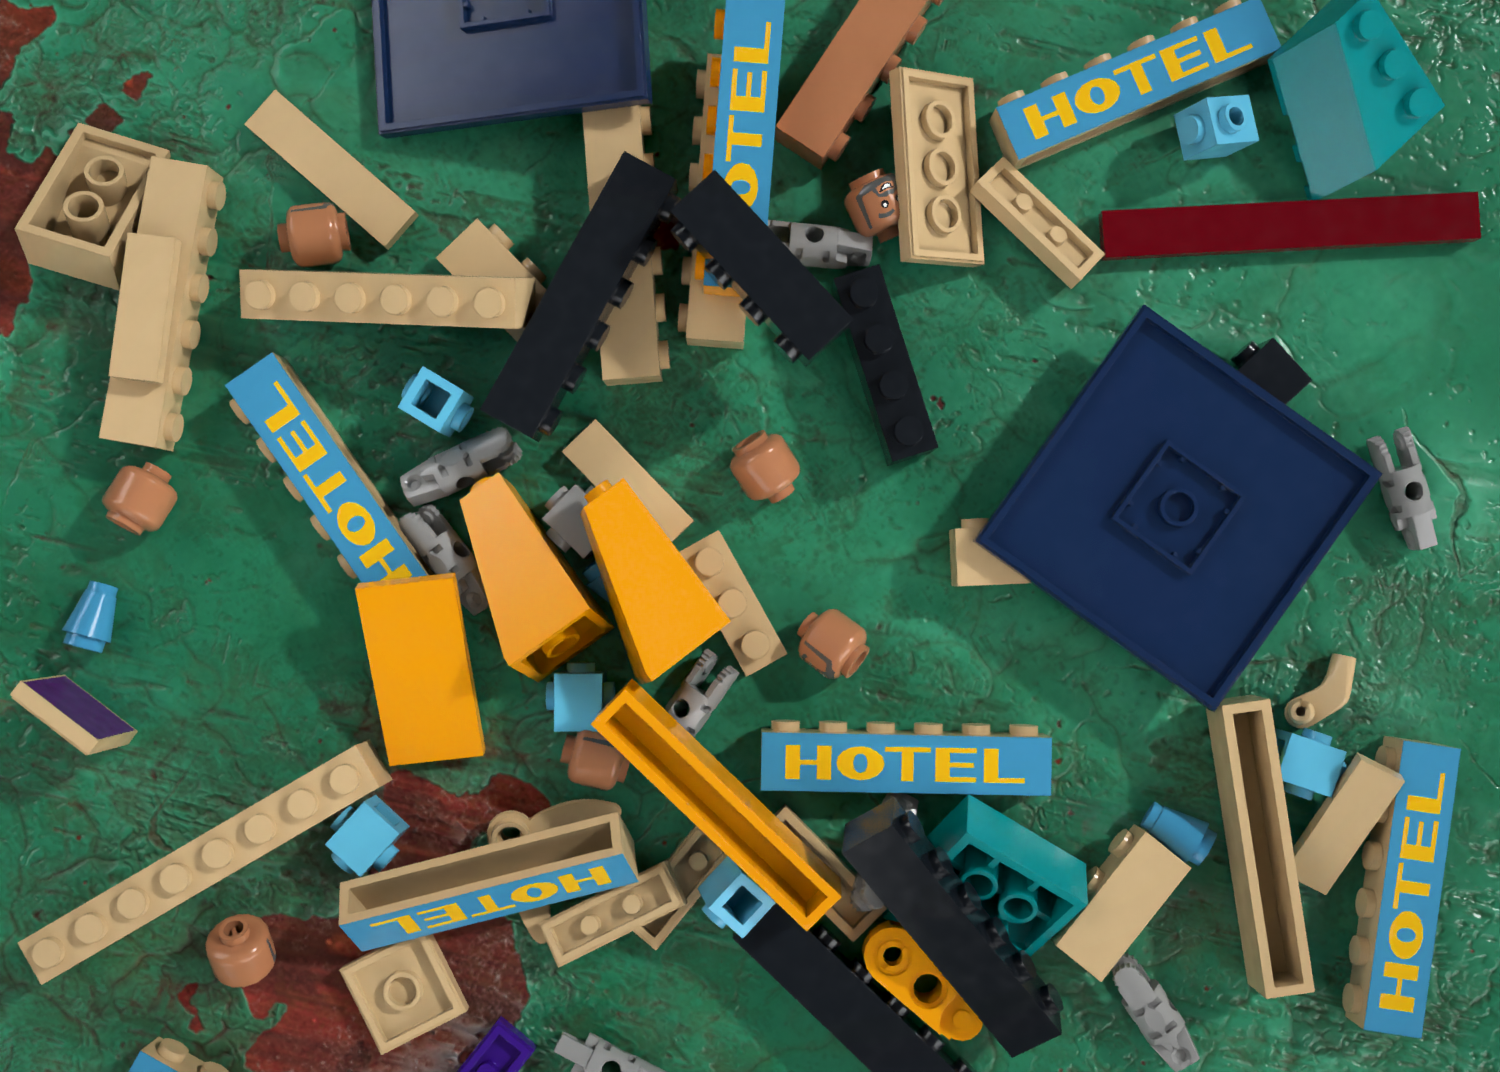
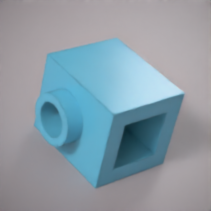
[1174,94,1259,161]
[398,366,474,437]
[546,662,615,732]
[1275,728,1347,801]
[325,795,410,877]
[698,856,776,938]

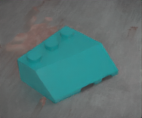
[1267,0,1445,200]
[882,794,1088,957]

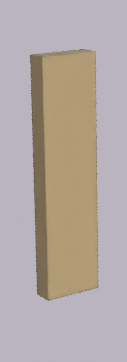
[244,90,419,250]

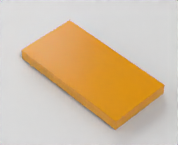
[355,573,486,766]

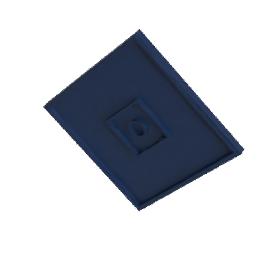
[371,0,652,139]
[973,305,1383,712]

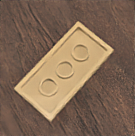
[889,66,985,268]

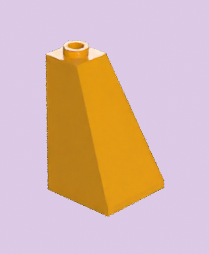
[459,472,615,682]
[580,478,731,684]

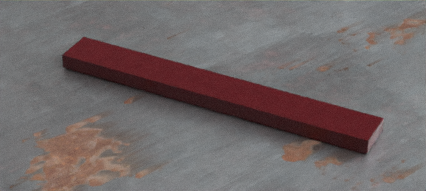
[1098,192,1481,261]

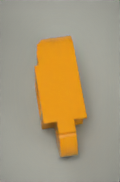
[862,920,983,1041]

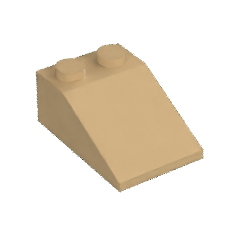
[14,122,171,291]

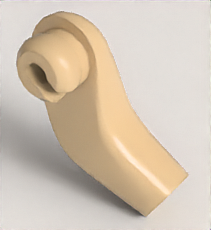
[1284,653,1356,729]

